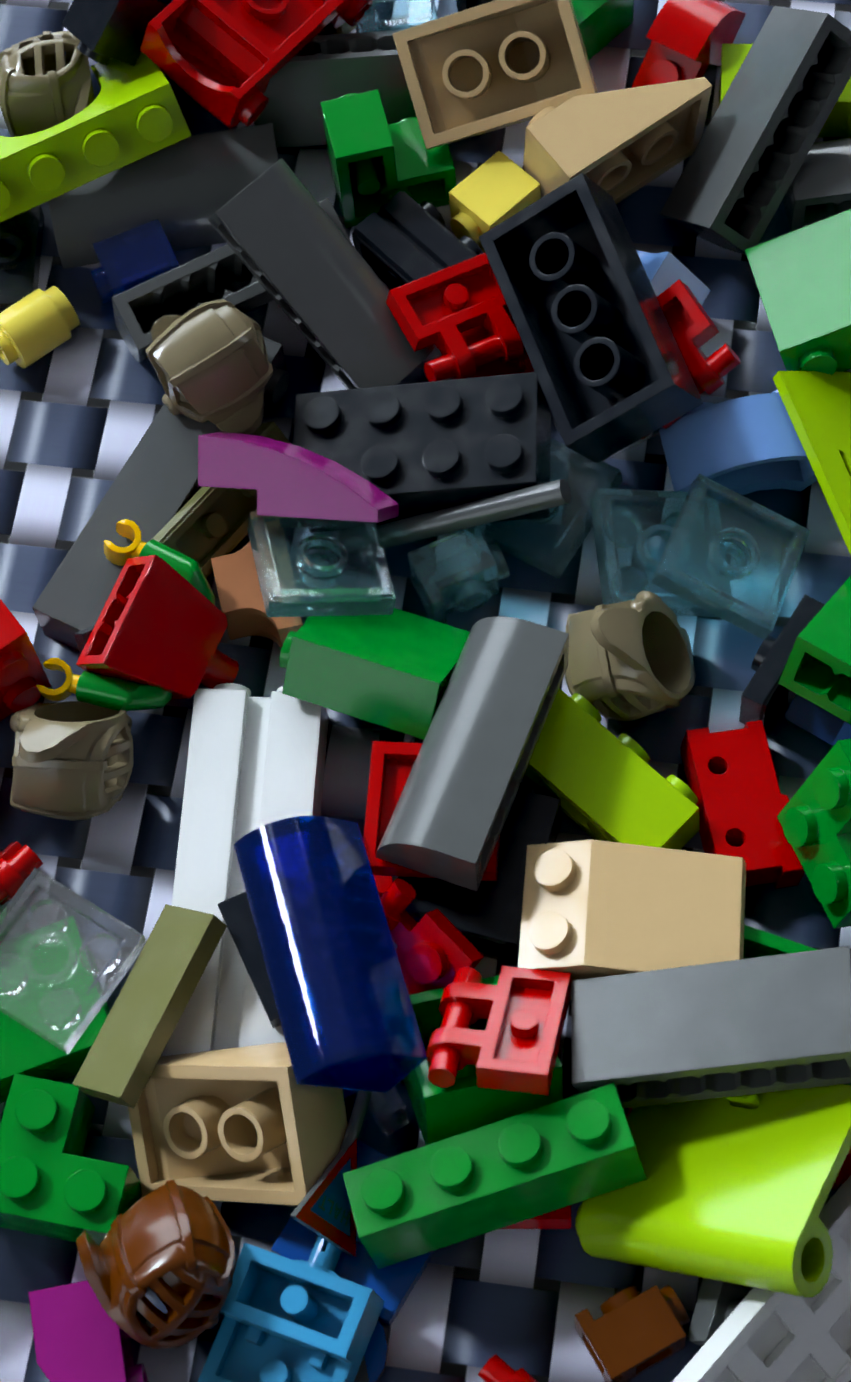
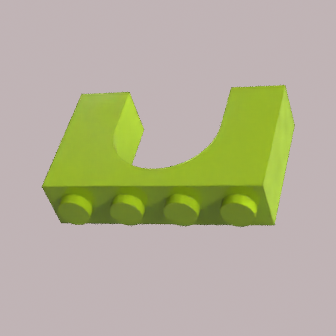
[0,52,192,222]

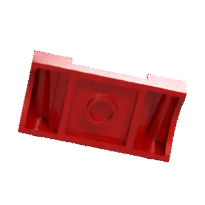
[140,0,373,128]

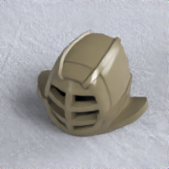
[0,30,94,137]
[145,299,273,435]
[565,591,696,721]
[10,701,134,821]

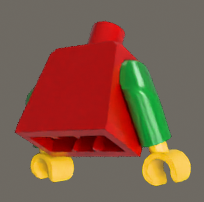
[36,519,239,711]

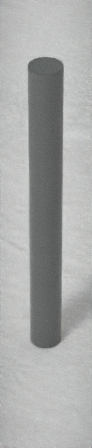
[338,479,571,558]

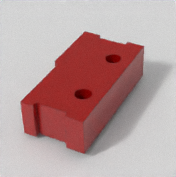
[680,720,805,889]

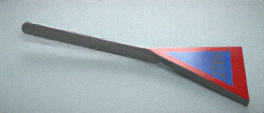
[290,1015,394,1257]

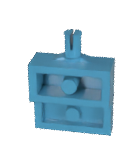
[198,1235,385,1382]

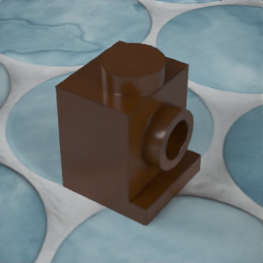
[575,1284,690,1382]

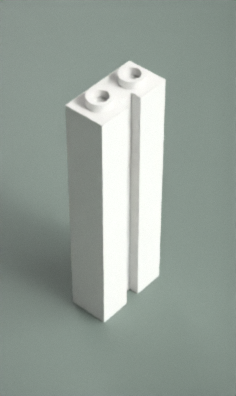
[161,683,329,1056]

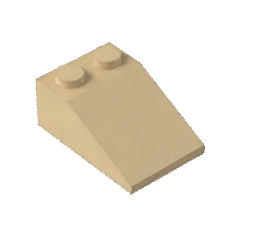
[392,0,598,150]
[523,77,712,204]
[518,839,746,1001]
[128,1042,348,1206]

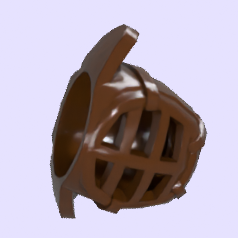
[76,1180,237,1349]

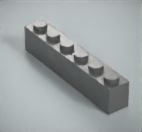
[32,336,290,651]

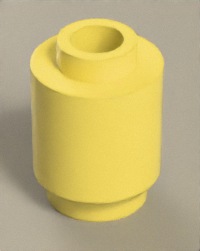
[0,285,80,369]

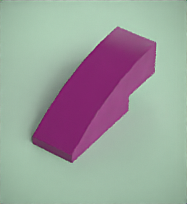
[198,431,399,523]

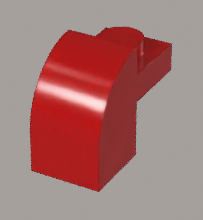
[631,0,746,88]

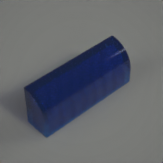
[234,816,428,1093]

